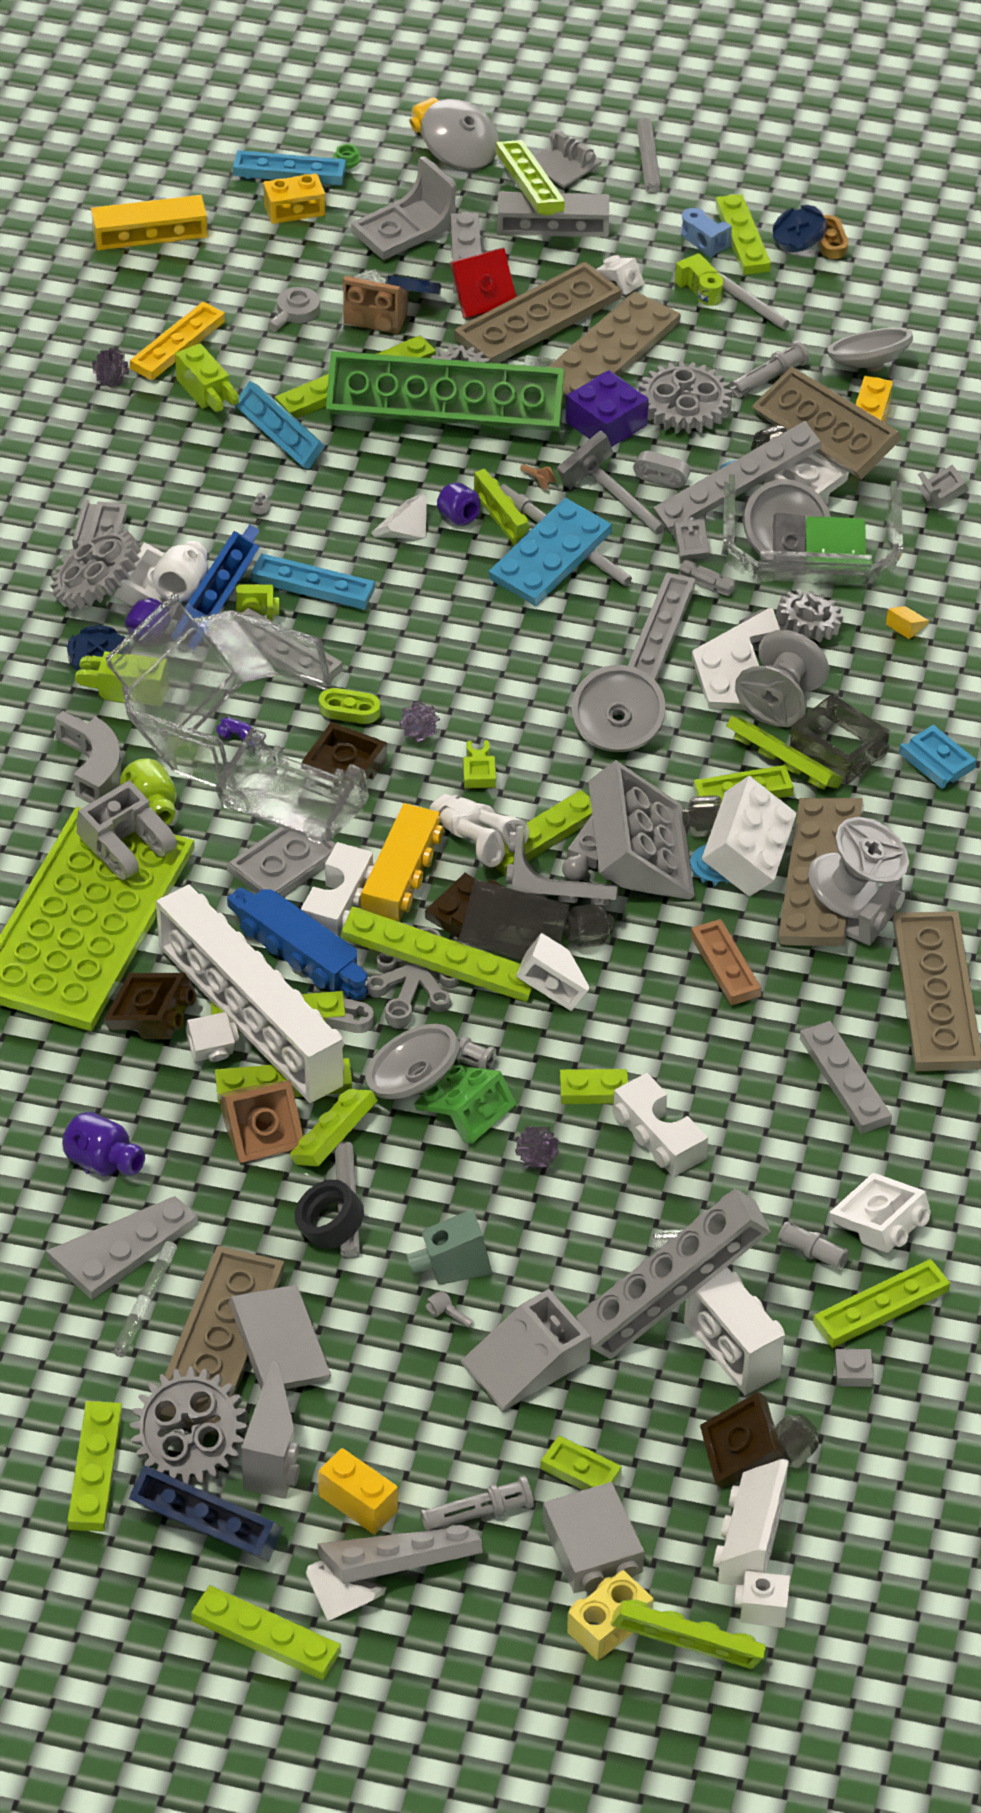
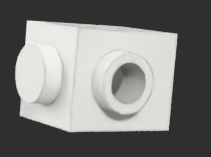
[186,1012,239,1062]
[734,1571,790,1628]

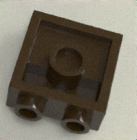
[301,722,387,791]
[425,873,518,949]
[104,973,196,1039]

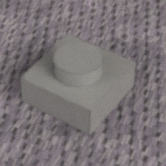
[834,1349,873,1387]

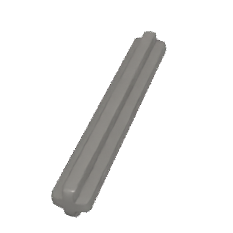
[637,117,660,193]
[335,1142,360,1258]

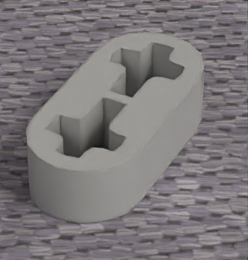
[633,451,691,488]
[326,998,374,1033]

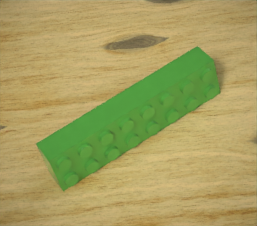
[326,351,565,431]

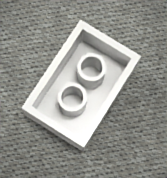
[702,776,797,897]
[684,1267,785,1396]

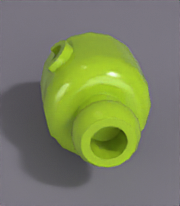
[119,758,177,825]

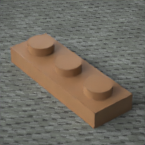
[690,919,762,1005]

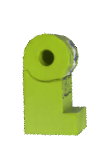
[674,253,724,306]

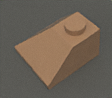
[218,1080,303,1163]

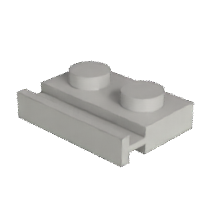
[72,500,128,549]

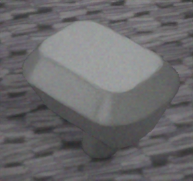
[250,493,271,515]

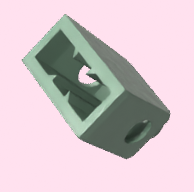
[406,1209,492,1285]

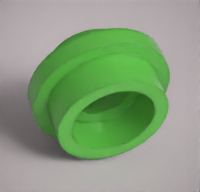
[333,144,361,169]

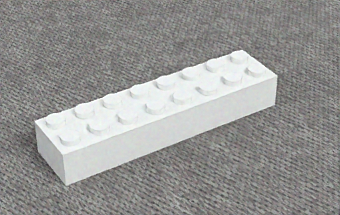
[156,885,345,1103]

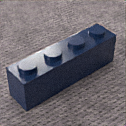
[128,1465,284,1562]

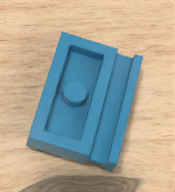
[899,725,976,789]

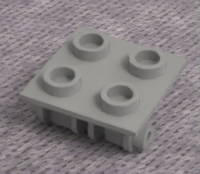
[534,130,601,188]

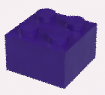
[565,370,649,447]

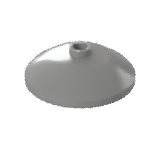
[421,99,499,171]
[827,328,913,371]
[743,479,831,564]
[572,665,666,752]
[366,1024,459,1100]

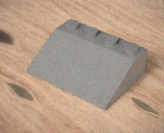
[588,760,695,900]

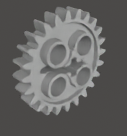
[639,361,732,434]
[50,527,141,609]
[130,1367,249,1485]

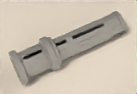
[730,341,809,398]
[420,1476,534,1531]

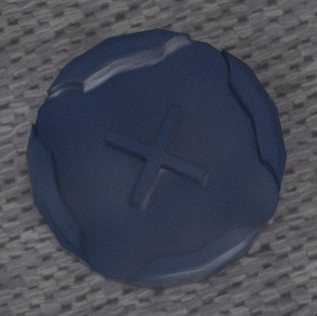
[772,205,827,253]
[385,275,442,295]
[67,625,129,671]

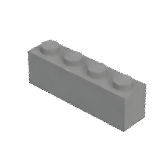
[497,192,609,237]

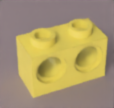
[567,1570,654,1661]

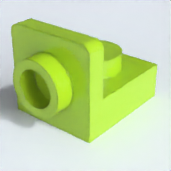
[235,584,279,622]

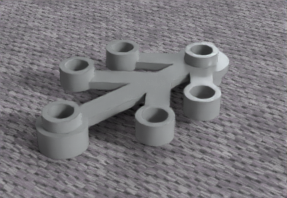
[367,927,459,1029]

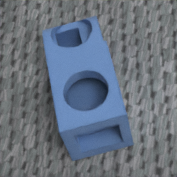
[681,208,732,258]

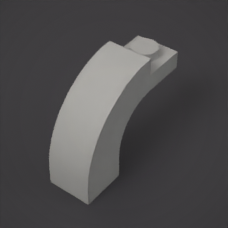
[55,711,121,803]

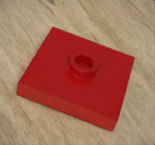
[450,248,516,318]

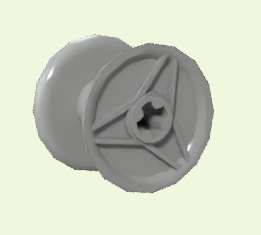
[735,630,830,727]
[808,816,909,919]

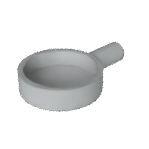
[268,287,320,332]

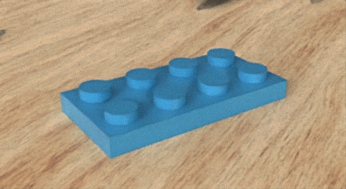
[489,497,612,606]

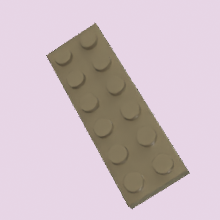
[454,262,622,363]
[548,291,681,403]
[751,366,902,480]
[778,798,864,946]
[892,911,981,1071]
[160,1246,284,1436]

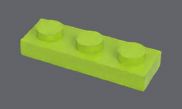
[474,469,530,546]
[693,765,794,811]
[289,1089,378,1166]

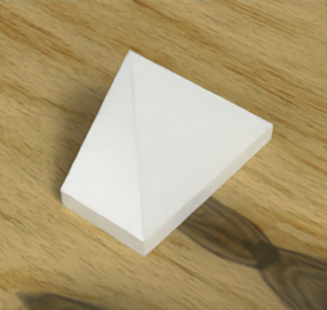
[371,493,427,538]
[306,1561,387,1621]

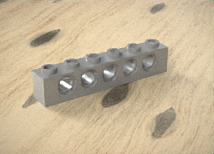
[576,1188,771,1359]

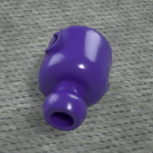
[62,1112,145,1176]

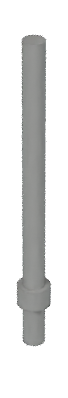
[500,484,632,587]

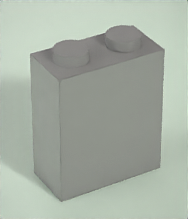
[542,1482,644,1593]

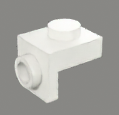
[596,255,644,295]

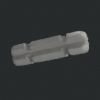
[679,560,736,596]

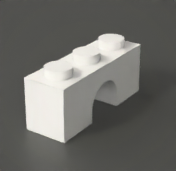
[301,842,374,937]
[612,1073,708,1177]

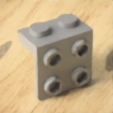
[846,877,905,946]

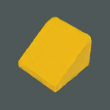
[886,606,929,639]

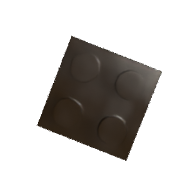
[700,1391,782,1489]

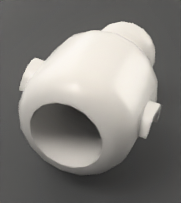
[152,541,209,603]

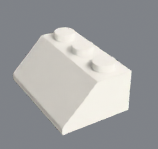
[713,1459,788,1587]

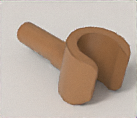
[520,464,557,490]

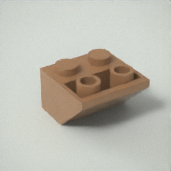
[343,276,408,334]

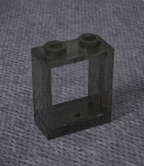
[790,694,890,785]

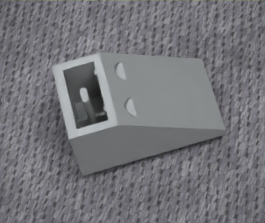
[461,1289,591,1411]

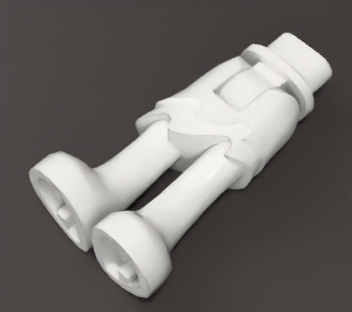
[430,794,529,867]

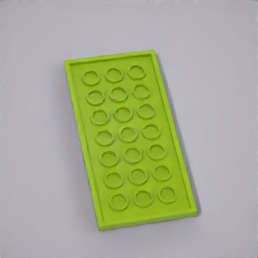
[0,807,195,1032]

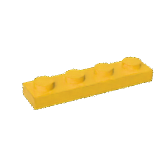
[129,302,225,380]

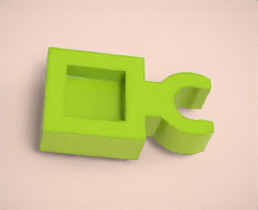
[463,740,496,788]

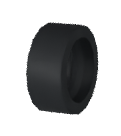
[295,1179,364,1248]

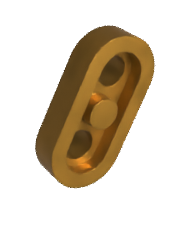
[817,215,849,259]

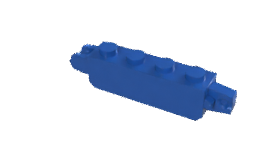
[170,524,260,652]
[227,887,368,1001]

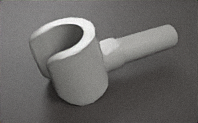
[426,1291,474,1328]

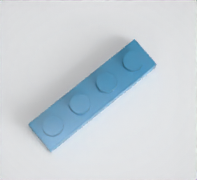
[233,150,346,185]
[235,381,326,469]
[251,553,375,610]

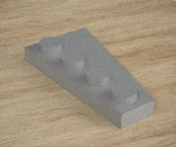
[46,1196,198,1300]
[317,1525,482,1584]

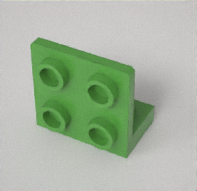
[805,516,872,578]
[414,1065,516,1144]

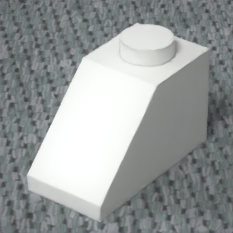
[516,933,589,1011]

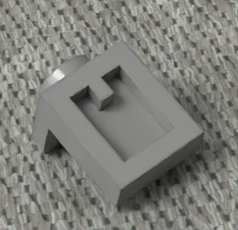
[670,517,710,560]

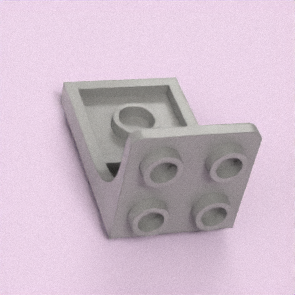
[351,157,457,260]
[506,825,619,905]

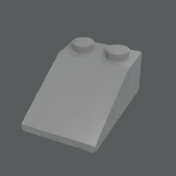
[241,1361,300,1499]

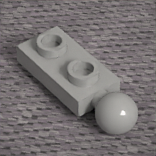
[562,815,598,882]

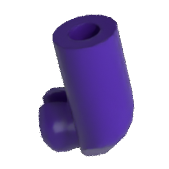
[216,717,262,749]

